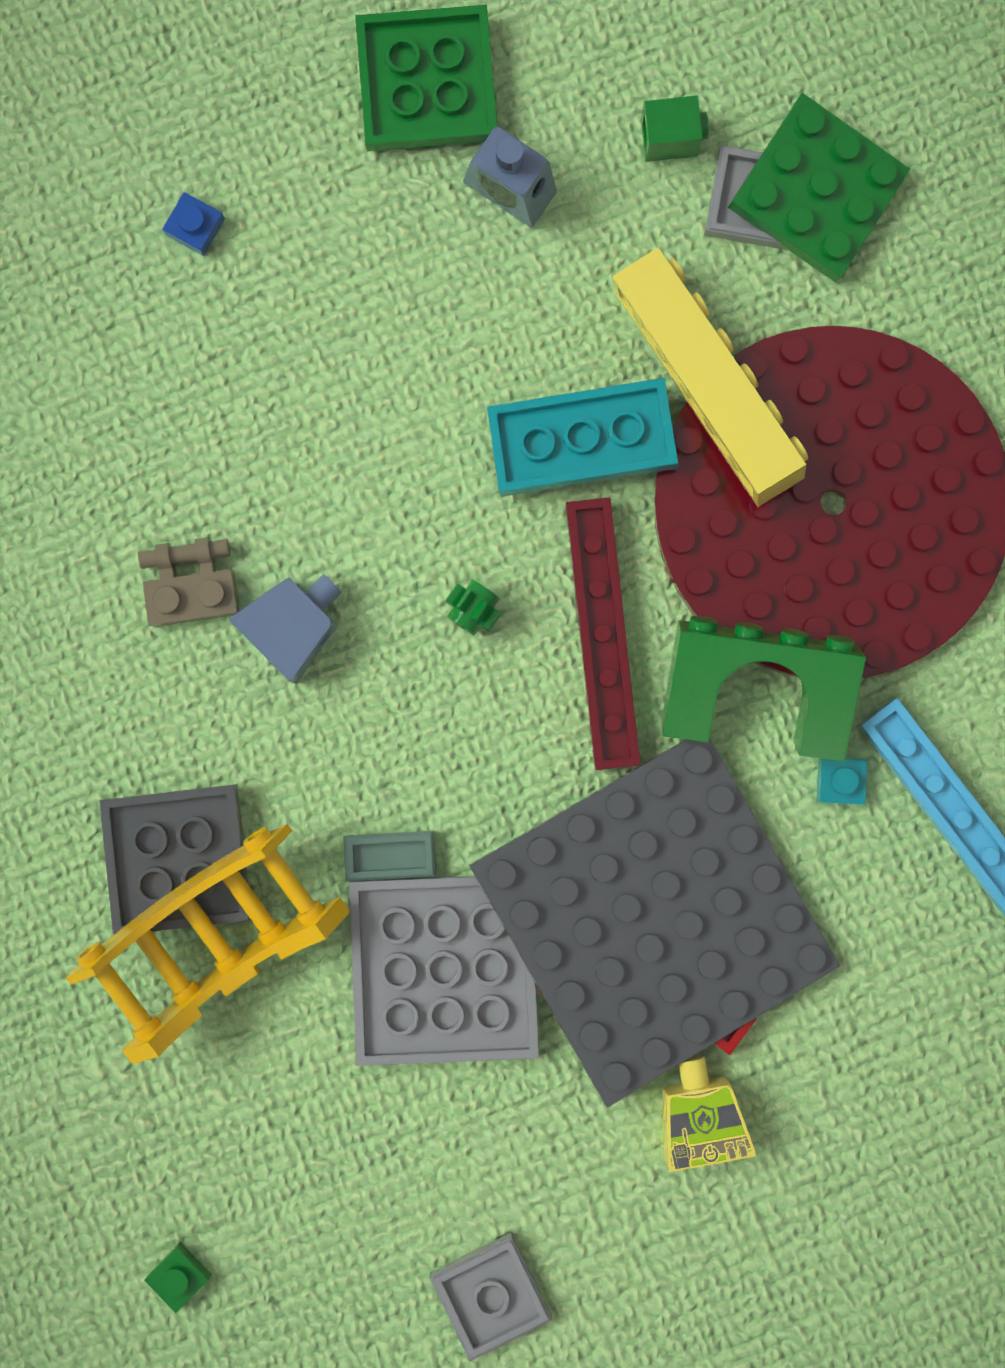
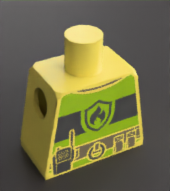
[663,1055,756,1172]

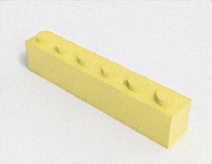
[612,247,808,507]

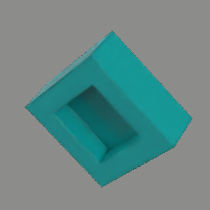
[816,758,867,805]

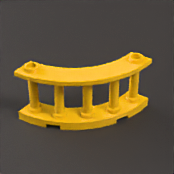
[65,824,350,1065]

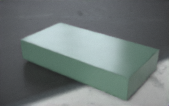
[343,831,436,882]

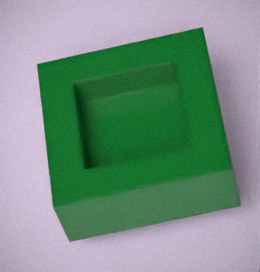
[144,1242,212,1313]

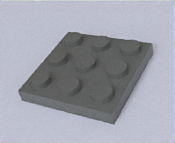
[99,784,250,935]

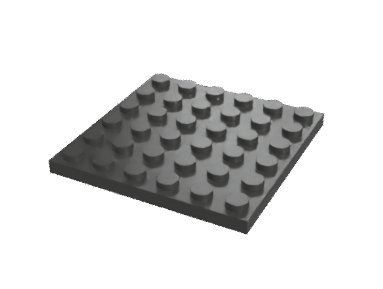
[469,738,840,1108]

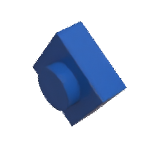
[162,192,225,256]

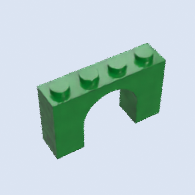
[661,616,866,762]

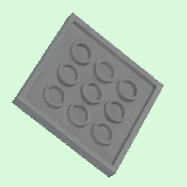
[349,876,539,1066]

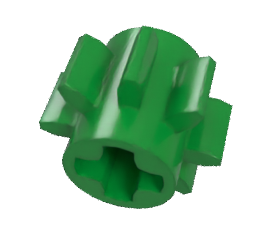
[445,580,501,636]

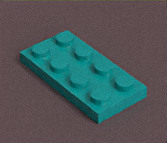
[487,378,678,497]

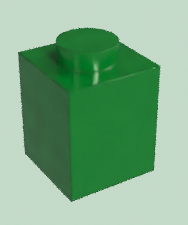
[641,95,709,162]

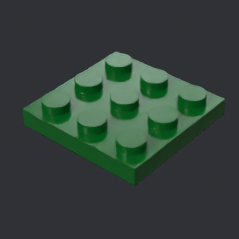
[355,5,497,152]
[727,93,910,282]

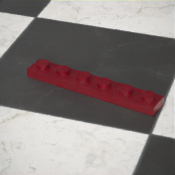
[565,497,640,770]

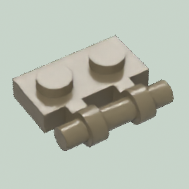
[138,537,239,627]

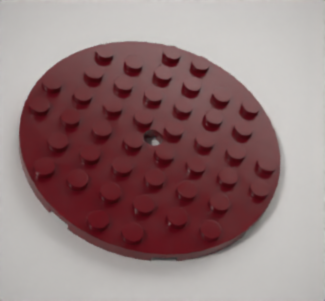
[654,326,1005,678]

